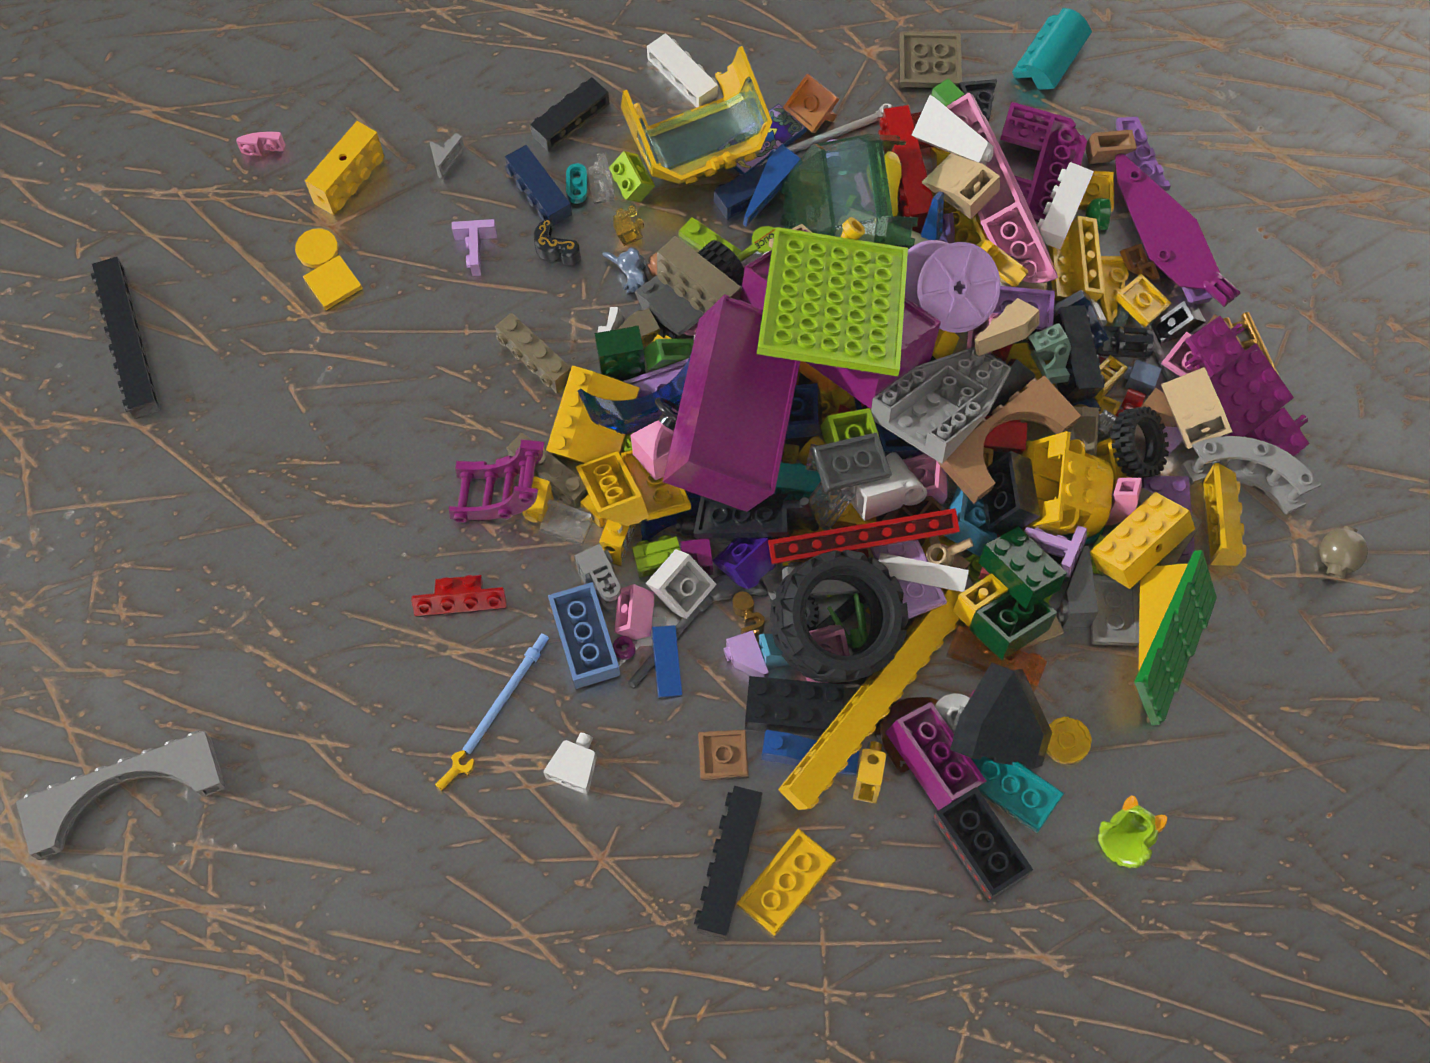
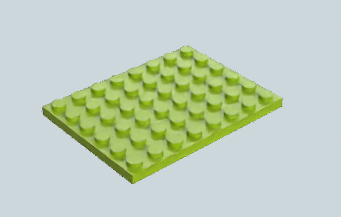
[757,227,908,376]

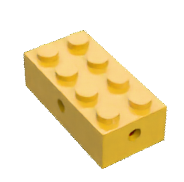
[305,121,384,216]
[1090,492,1195,589]

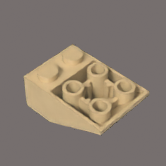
[922,153,1000,219]
[1161,367,1232,449]

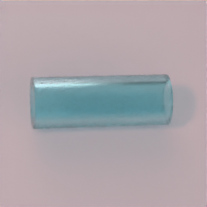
[1110,305,1130,335]

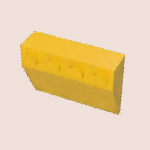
[546,365,640,464]

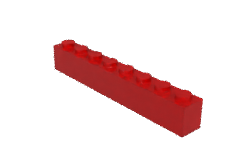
[768,508,960,565]

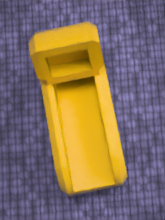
[981,240,1028,287]

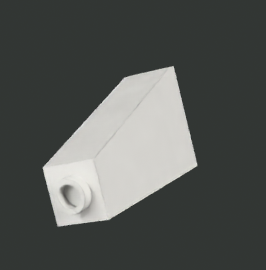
[912,95,994,166]

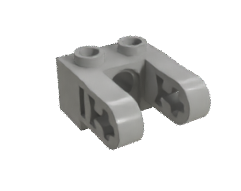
[575,544,621,613]

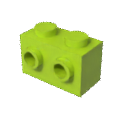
[609,151,655,202]

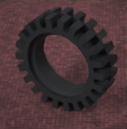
[1111,407,1169,478]

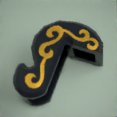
[534,219,581,266]

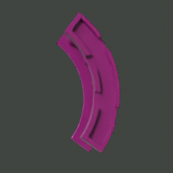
[449,439,544,523]

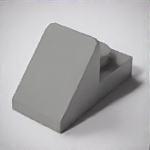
[430,133,465,178]

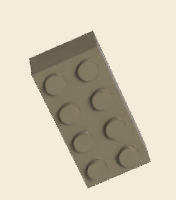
[657,236,741,314]

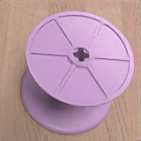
[905,240,1001,333]

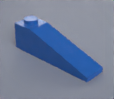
[743,144,801,227]
[762,730,860,775]

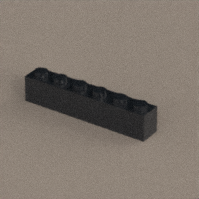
[694,786,763,940]

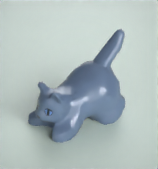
[602,247,649,293]

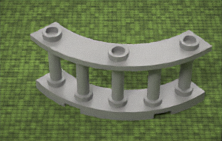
[1180,436,1321,515]

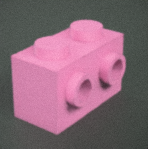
[614,584,654,640]

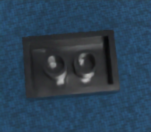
[983,450,1041,536]

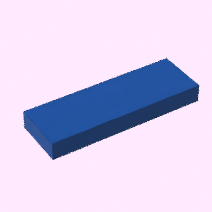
[651,625,682,698]

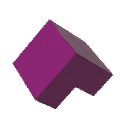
[681,539,713,575]

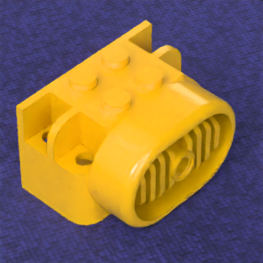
[1022,431,1114,537]

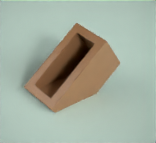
[1085,130,1137,164]

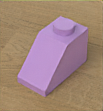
[723,630,769,678]

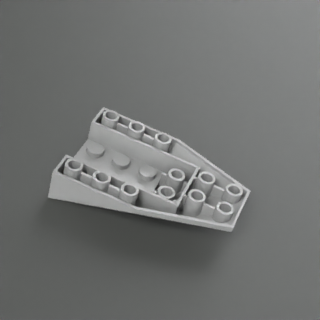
[871,347,1012,464]

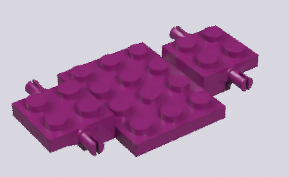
[1185,316,1310,456]

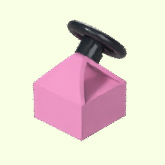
[631,397,679,480]

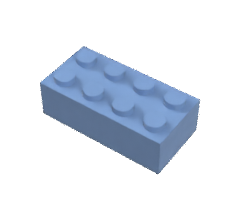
[548,582,621,689]

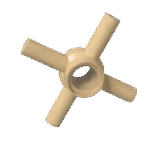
[926,536,974,590]

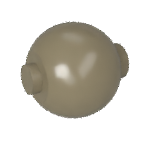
[1319,526,1368,579]

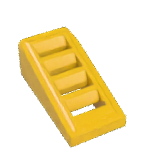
[1094,355,1128,400]

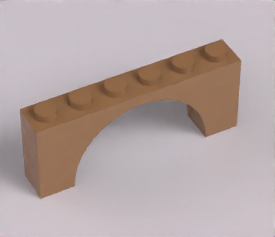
[938,375,1081,504]

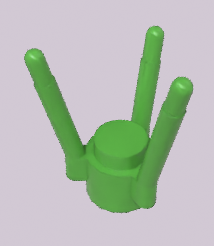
[827,593,868,649]

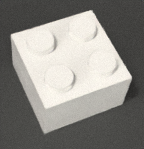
[645,549,717,619]

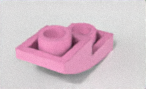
[236,132,285,156]

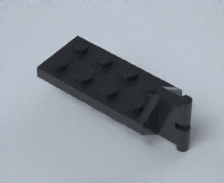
[693,493,819,539]

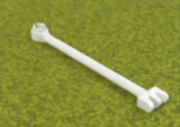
[761,103,893,165]

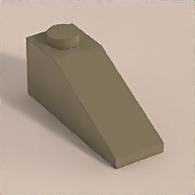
[618,308,660,346]

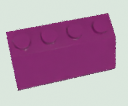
[885,702,986,810]

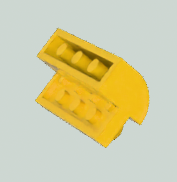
[1048,216,1105,302]

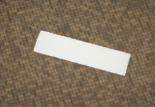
[879,553,969,592]

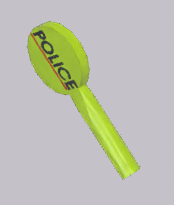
[736,226,775,262]

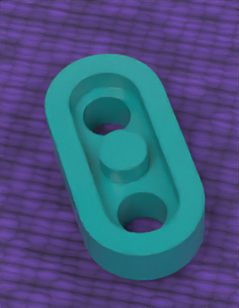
[566,163,588,204]

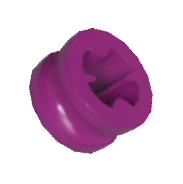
[613,636,636,660]

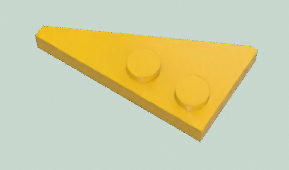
[1100,256,1129,326]

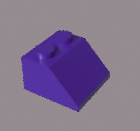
[712,537,776,590]

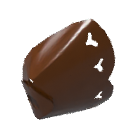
[875,697,939,773]

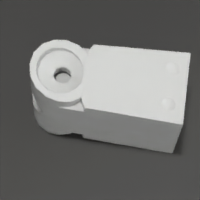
[842,452,927,521]

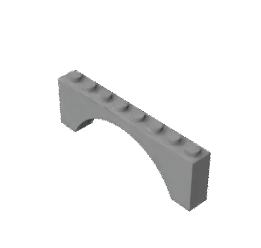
[16,731,226,860]

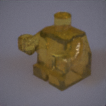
[613,205,644,246]

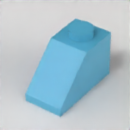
[759,633,789,670]

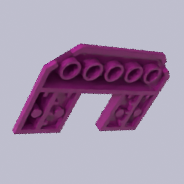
[1000,102,1087,222]

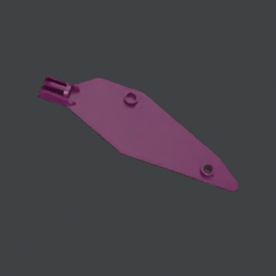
[1115,153,1241,307]

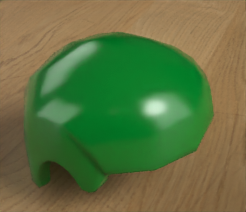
[1085,198,1111,230]

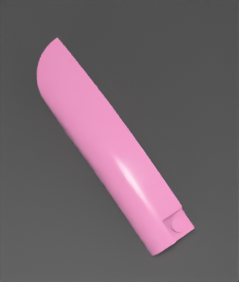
[946,93,1058,283]

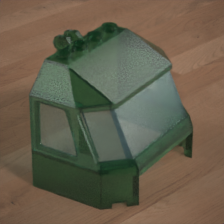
[780,134,918,249]

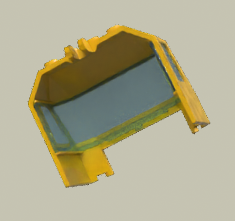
[621,46,772,185]

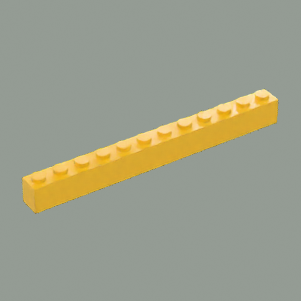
[778,588,962,810]

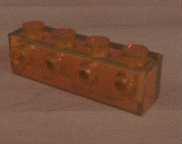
[946,625,1047,692]

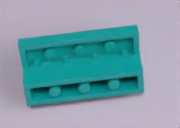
[1012,8,1092,90]

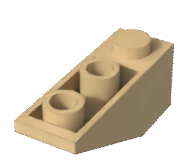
[974,298,1039,356]

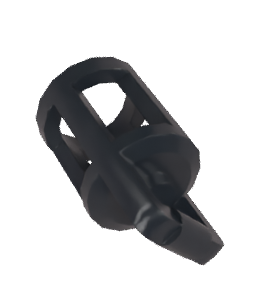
[1096,326,1154,359]

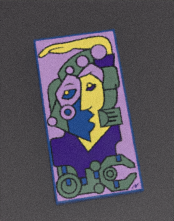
[717,103,806,174]

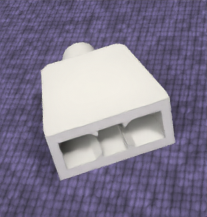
[543,733,597,794]

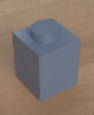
[1124,359,1162,396]

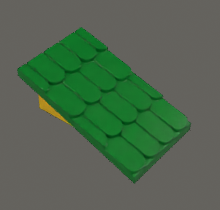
[1134,550,1217,725]

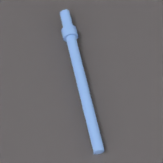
[462,633,549,755]

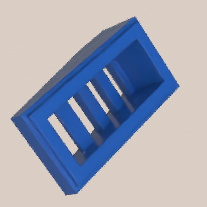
[921,191,944,240]

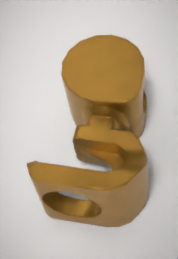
[732,591,765,636]

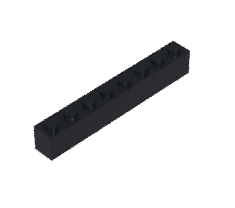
[91,257,161,419]

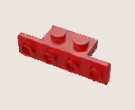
[411,575,507,616]

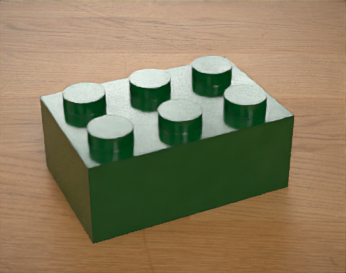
[594,326,646,382]
[978,526,1067,609]
[969,592,1057,660]

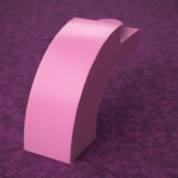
[1105,478,1142,526]

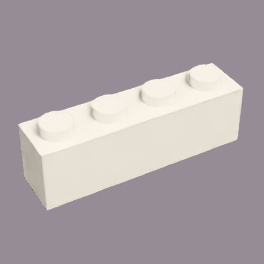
[647,33,718,108]
[1037,162,1094,249]

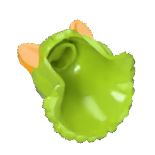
[1098,795,1168,868]

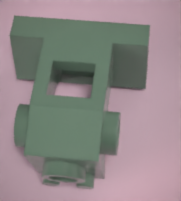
[1028,323,1071,384]

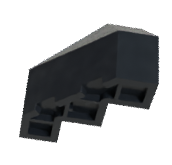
[950,663,1052,769]

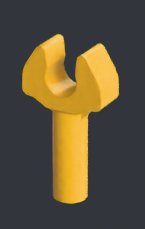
[435,750,475,791]

